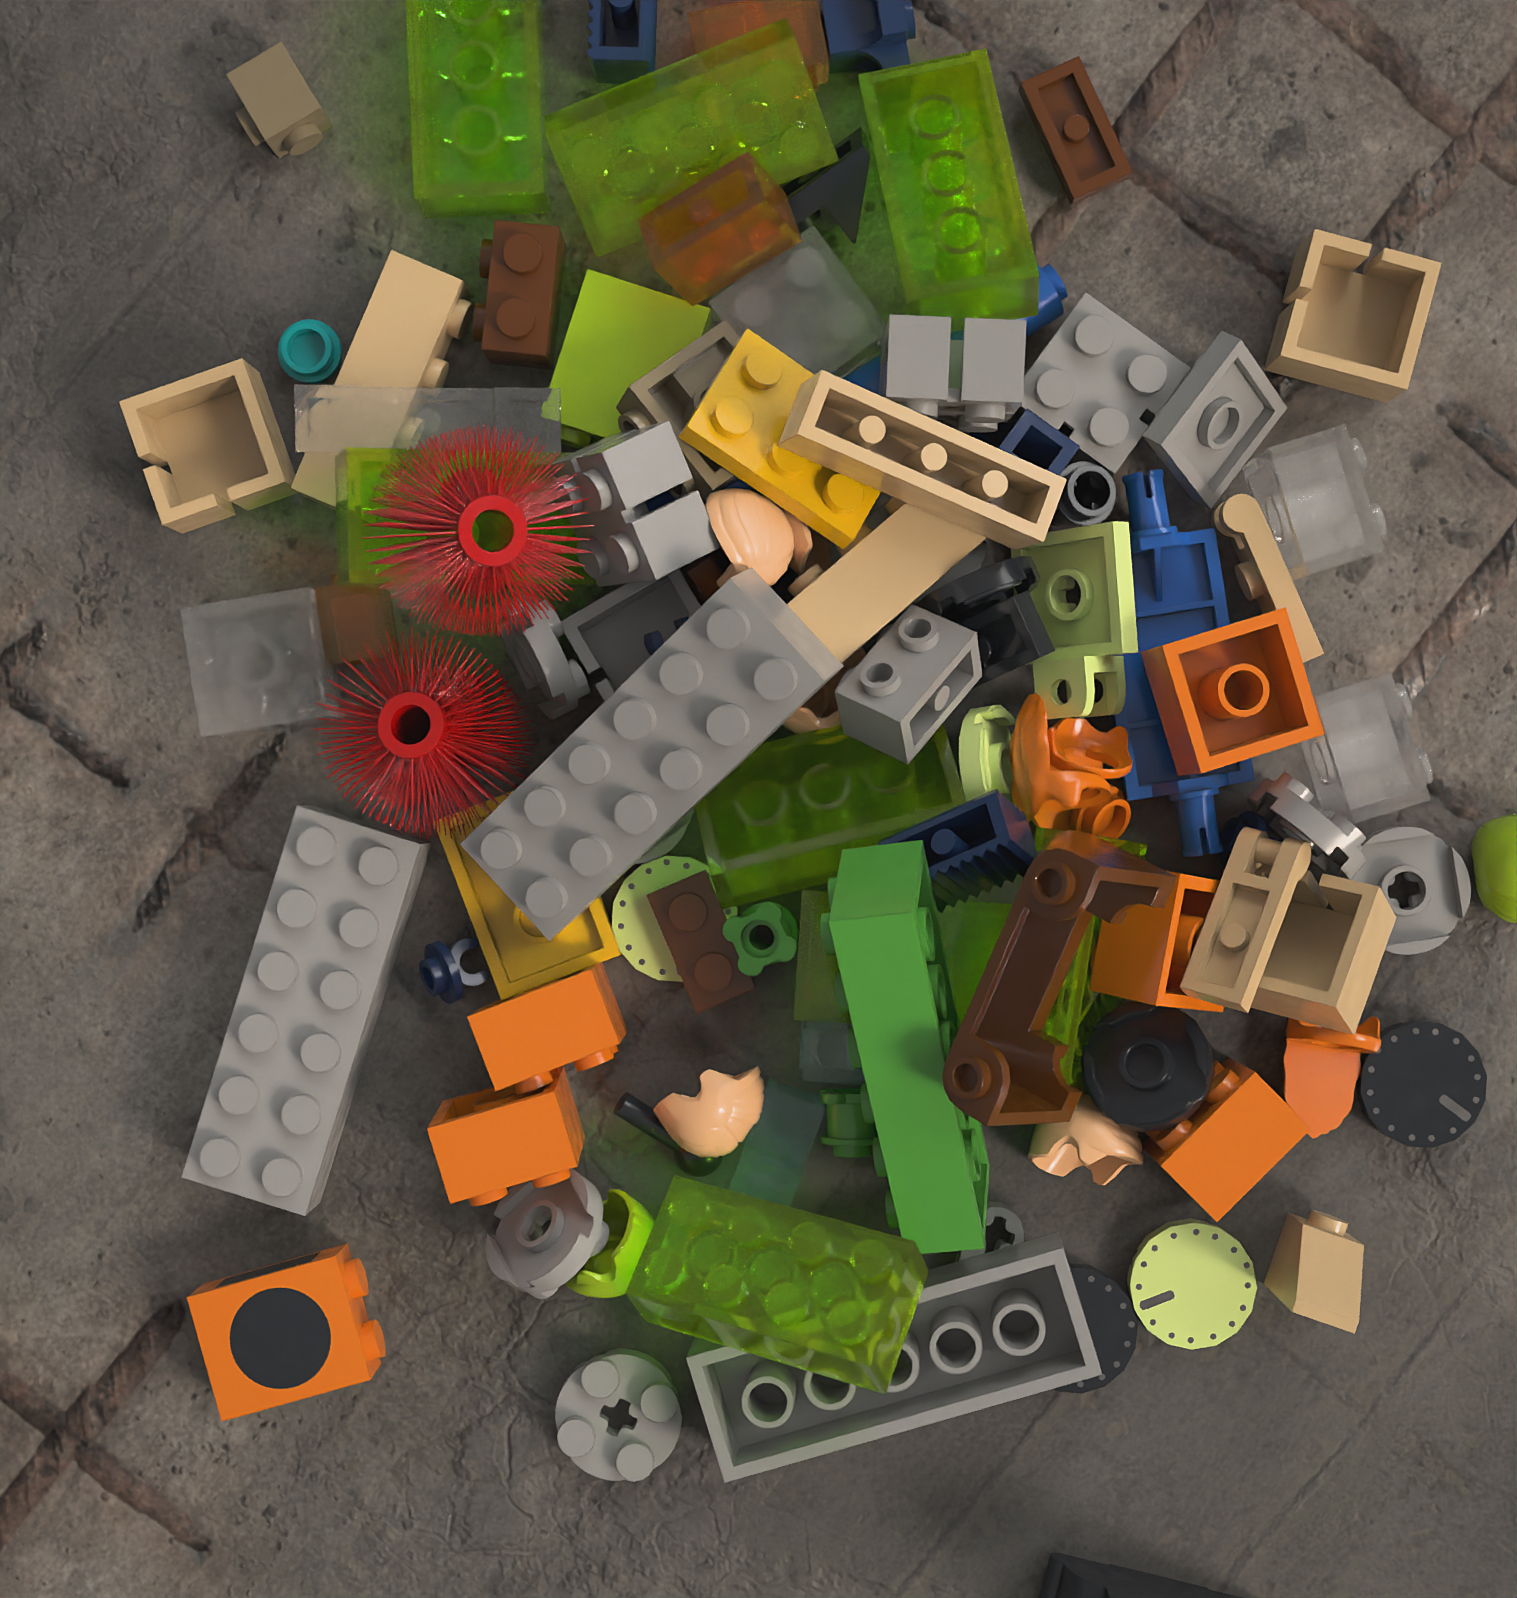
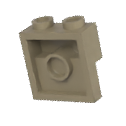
[616,320,740,504]

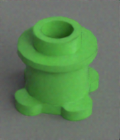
[723,901,799,976]
[819,1088,878,1157]

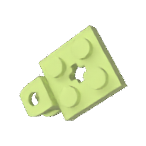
[1011,521,1138,719]

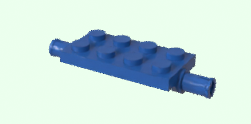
[1111,469,1255,858]

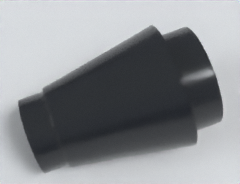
[1050,461,1116,526]

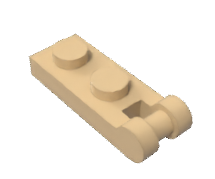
[1210,493,1324,663]
[1179,827,1311,1013]

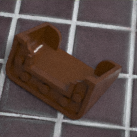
[942,830,1177,1126]

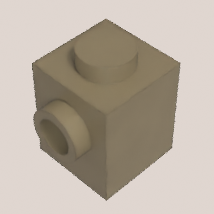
[226,41,333,159]

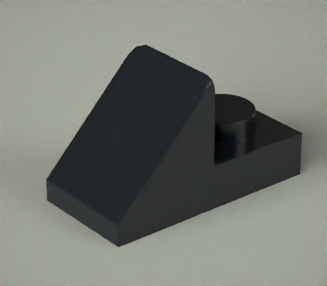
[757,127,870,244]
[958,591,1055,689]

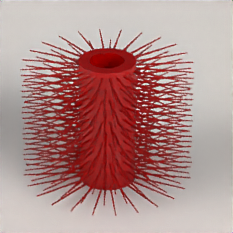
[361,424,594,637]
[313,627,536,840]

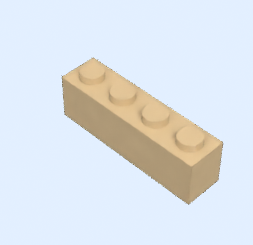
[290,250,474,524]
[777,370,1067,550]
[787,497,986,664]

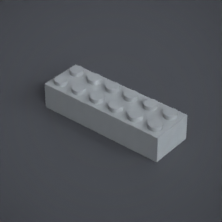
[460,567,844,941]
[181,805,432,1216]
[686,1232,1102,1483]

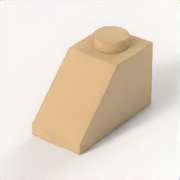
[1263,1209,1364,1334]

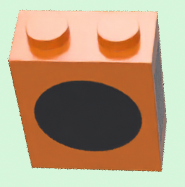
[187,1243,386,1422]

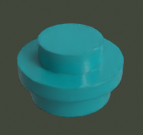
[278,319,343,384]

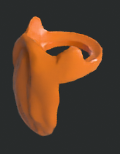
[1009,693,1113,832]
[1040,718,1133,838]
[1283,1016,1381,1139]

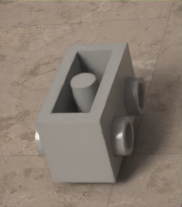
[835,604,983,764]

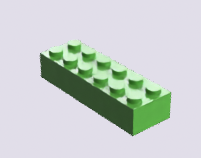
[820,840,990,1255]

